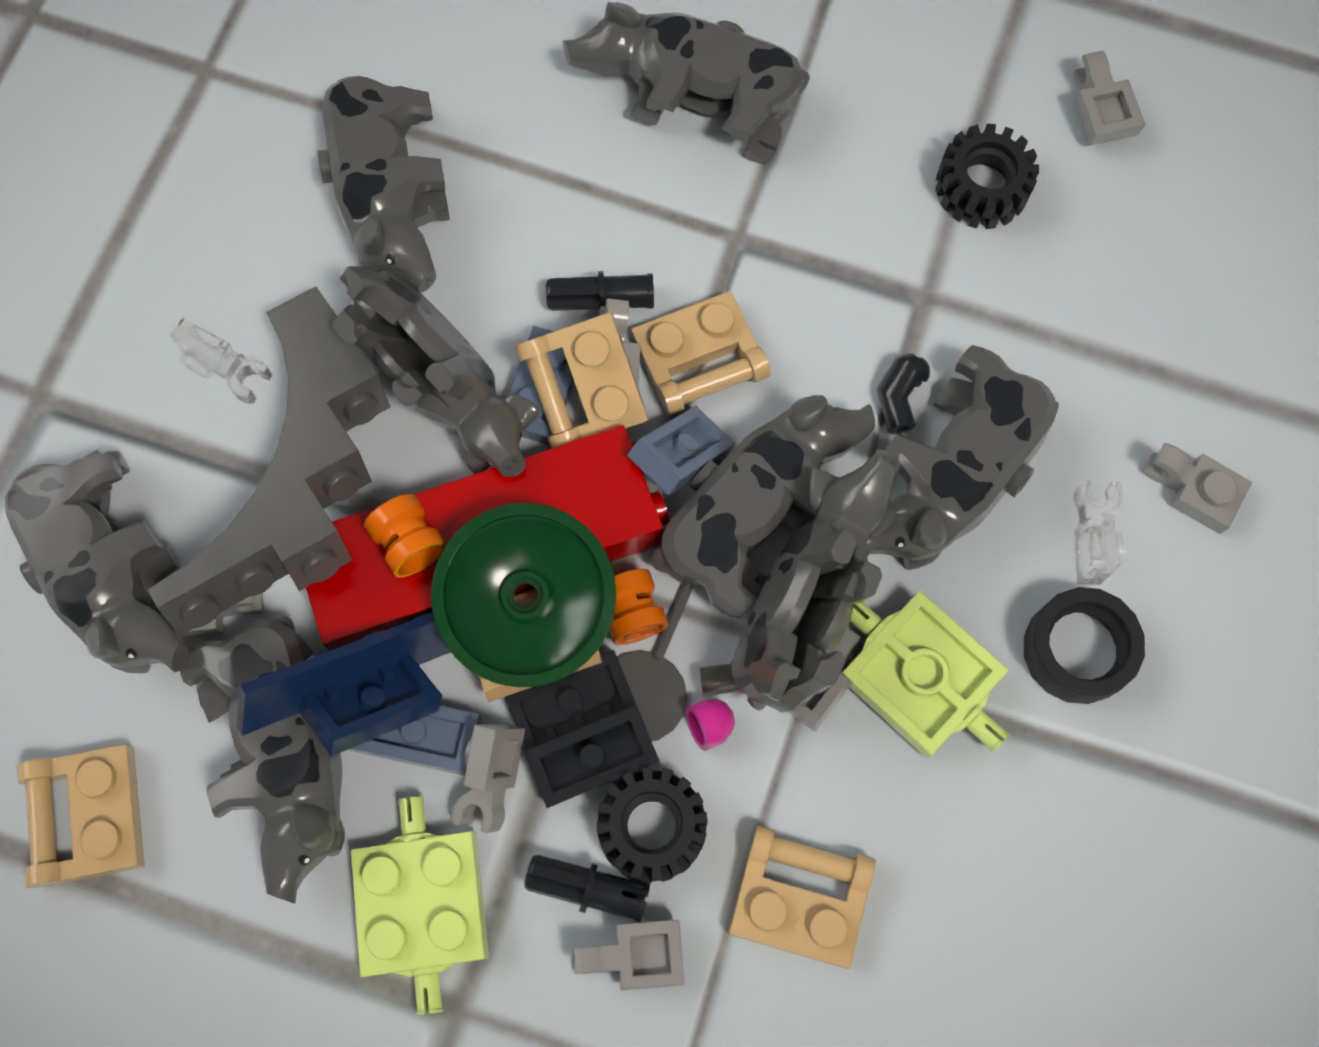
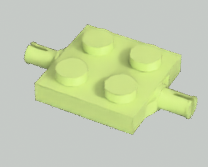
[841,591,1010,759]
[351,797,489,1016]

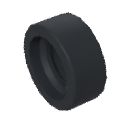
[1024,587,1145,704]

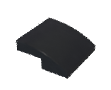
[505,650,659,808]

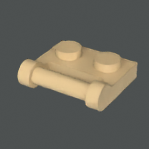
[631,291,771,416]
[514,312,649,449]
[17,744,145,888]
[728,825,876,969]

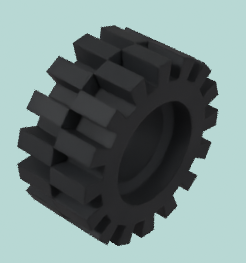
[935,123,1039,229]
[596,767,708,883]

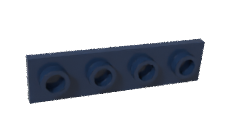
[236,611,451,757]

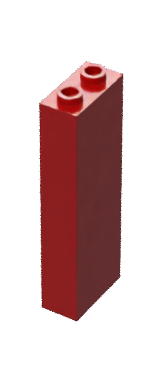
[306,425,670,651]

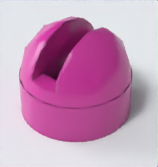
[685,699,735,751]

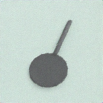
[618,584,694,742]

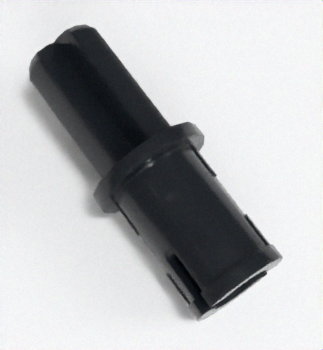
[545,271,654,311]
[524,855,650,923]

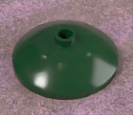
[431,503,616,687]

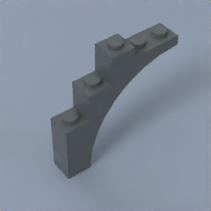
[148,287,391,636]

